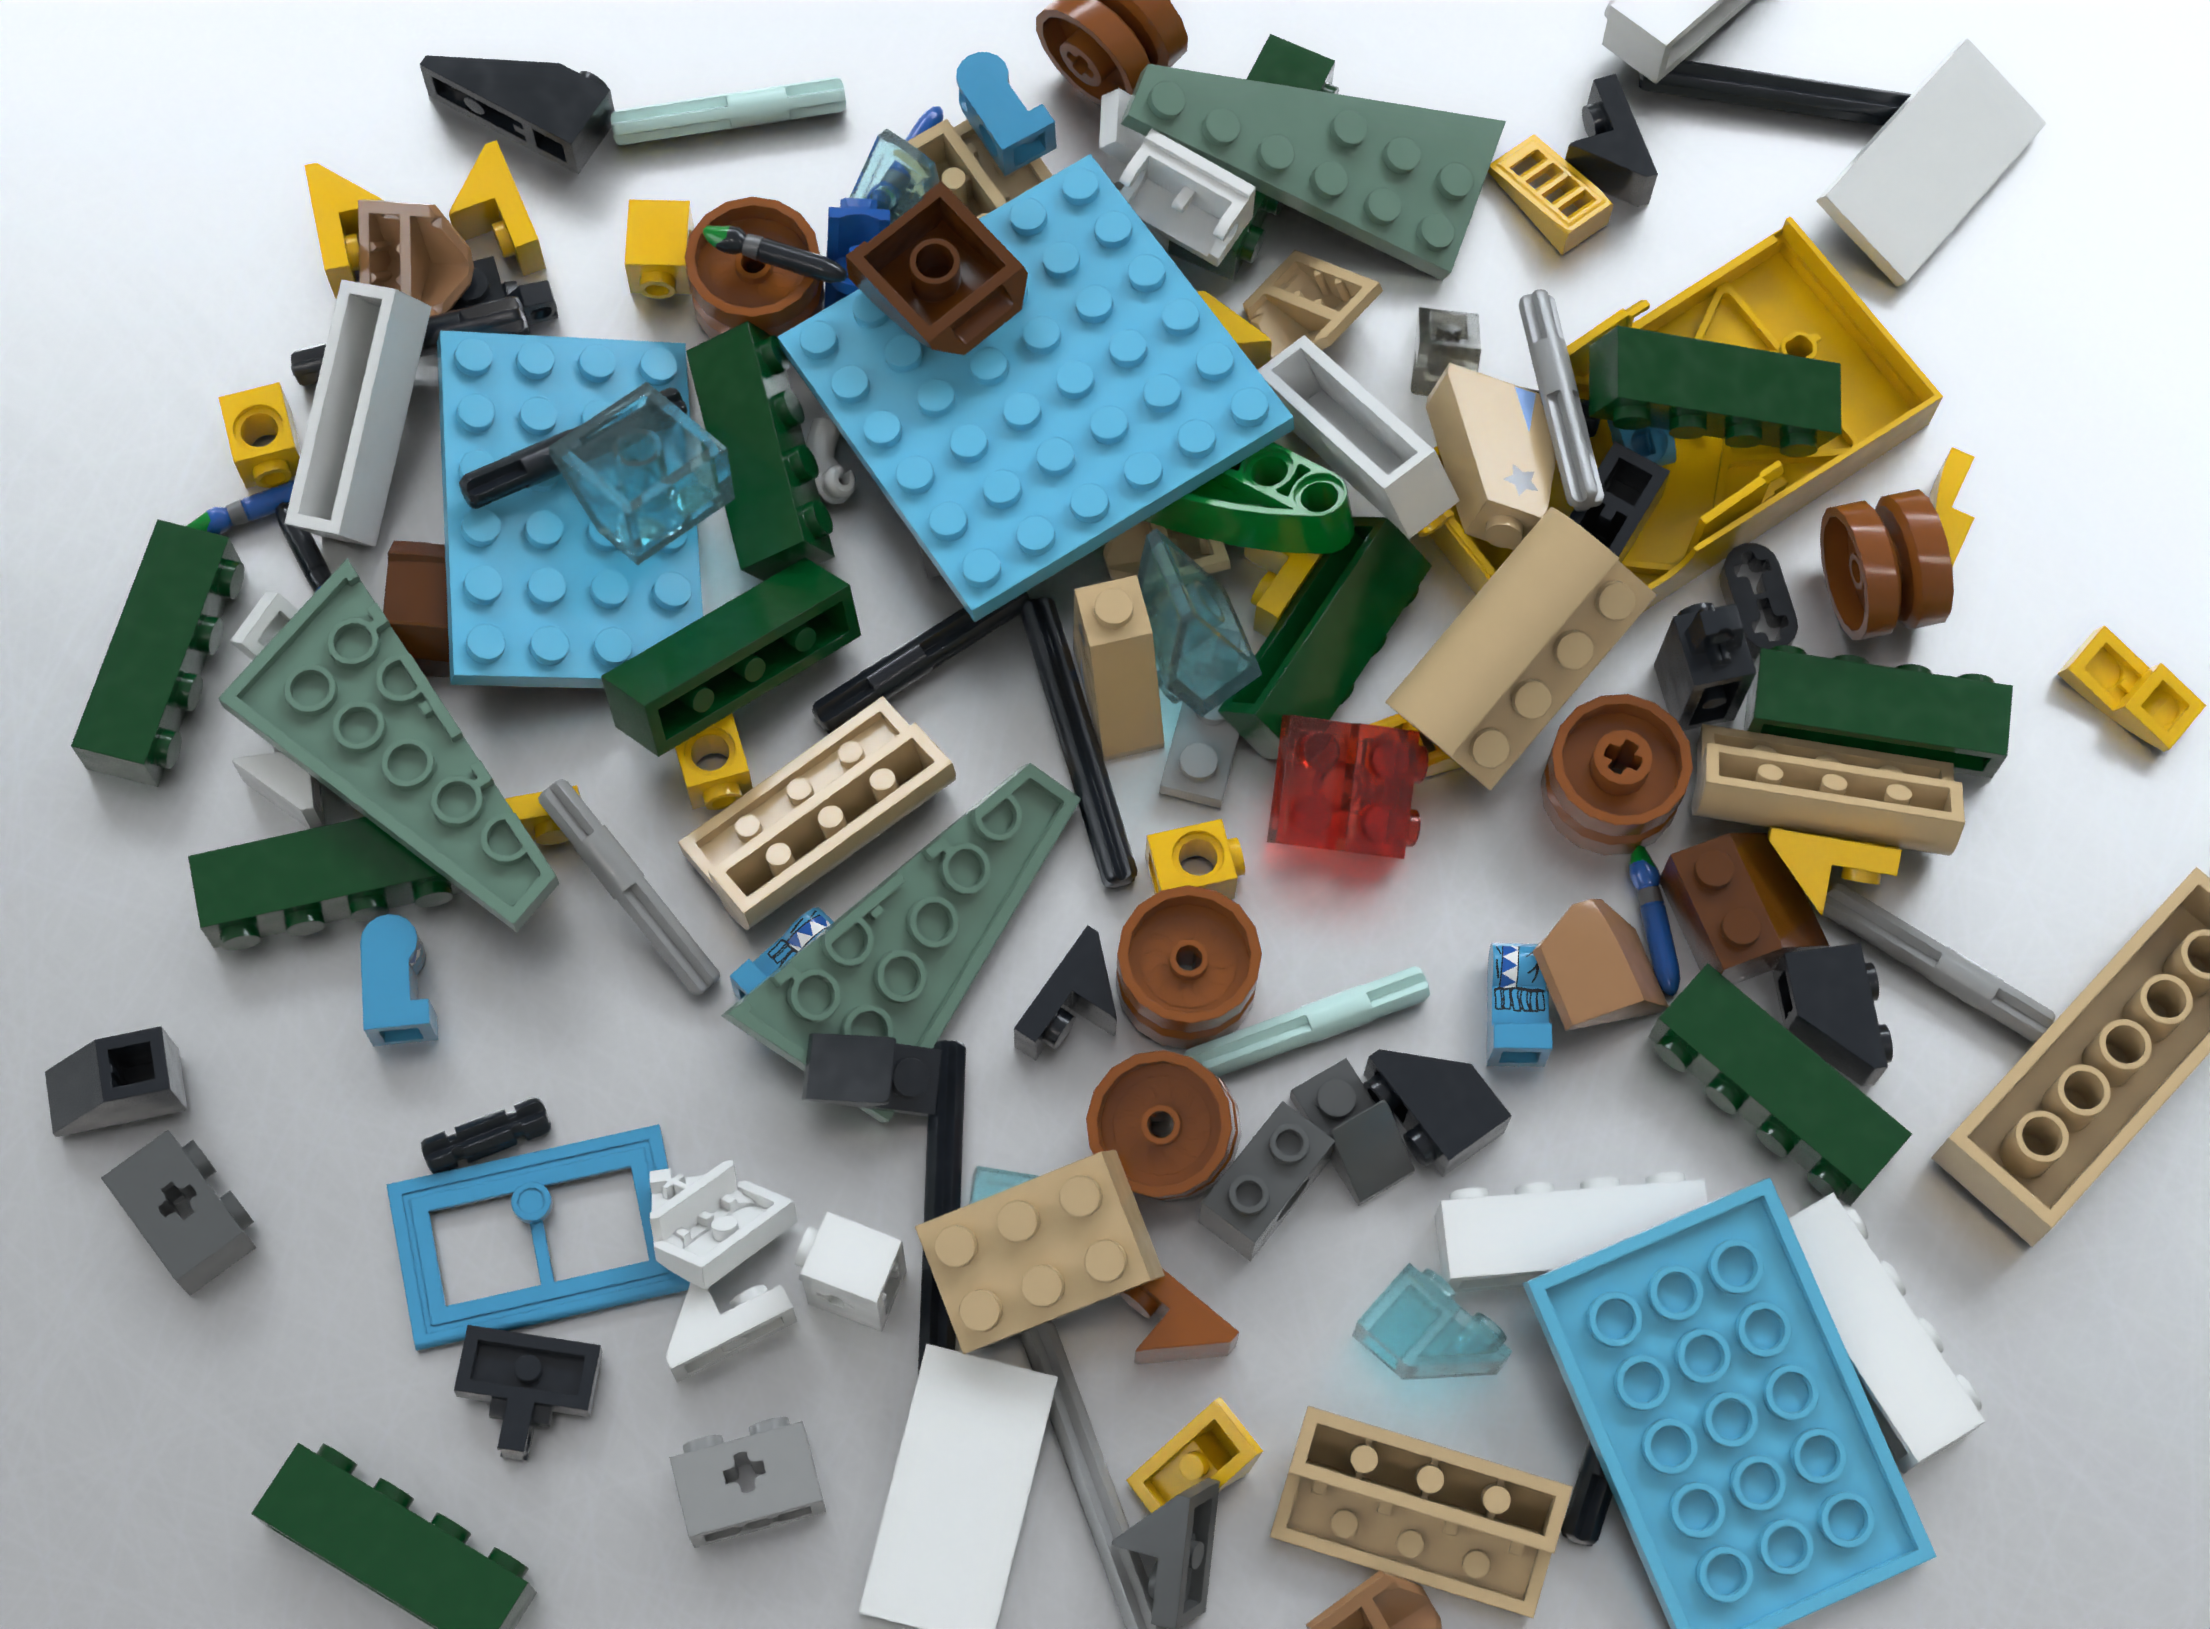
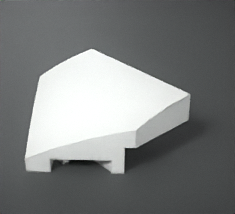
[650,1160,798,1290]

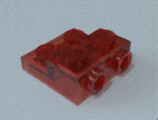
[1267,715,1428,859]

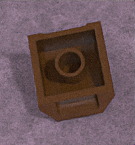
[846,181,1028,355]
[383,540,450,677]

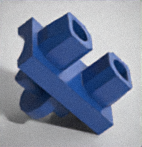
[824,198,890,308]

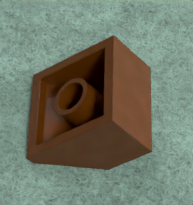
[1660,833,1830,985]

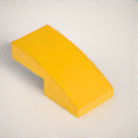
[1929,447,1975,567]
[2057,625,2207,752]

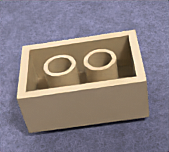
[915,1150,1165,1354]

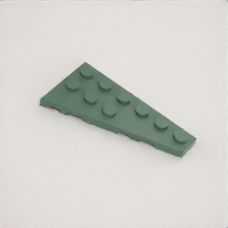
[1121,64,1506,281]
[218,558,559,933]
[721,763,1081,1123]

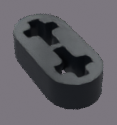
[1719,543,1798,659]

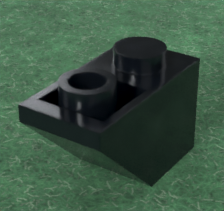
[1773,943,1893,1086]
[45,1026,187,1137]
[1363,1049,1512,1177]

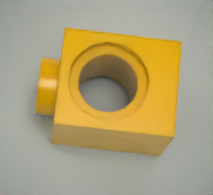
[624,199,694,299]
[218,382,301,489]
[675,713,753,810]
[1145,819,1245,899]

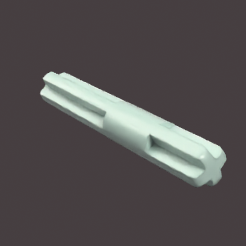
[610,77,846,146]
[1184,966,1430,1077]

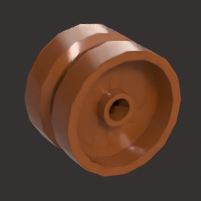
[1036,0,1188,106]
[684,197,825,339]
[1820,489,1954,640]
[1541,694,1693,855]
[1116,885,1262,1049]
[1086,1050,1241,1201]

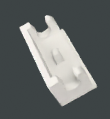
[1119,129,1256,267]

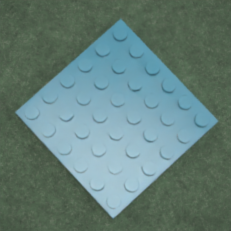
[778,154,1294,622]

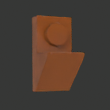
[1120,1268,1239,1364]

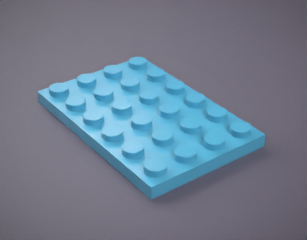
[437,330,703,688]
[1522,1178,1937,1629]

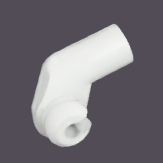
[806,418,856,504]

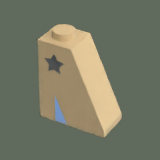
[1426,362,1556,550]
[1073,575,1165,761]

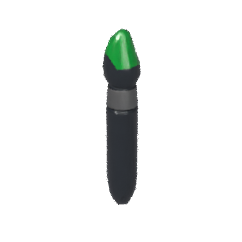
[703,226,848,283]

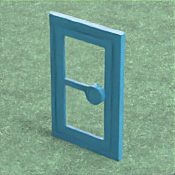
[386,1124,690,1351]

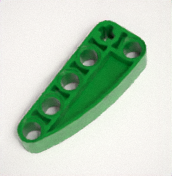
[1144,442,1355,554]

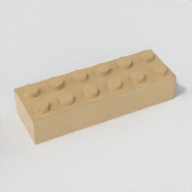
[1931,867,2210,1247]

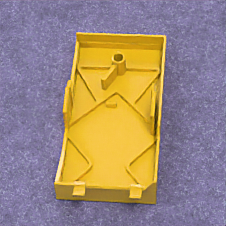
[1417,216,1943,614]

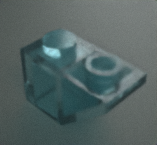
[1352,1263,1512,1380]

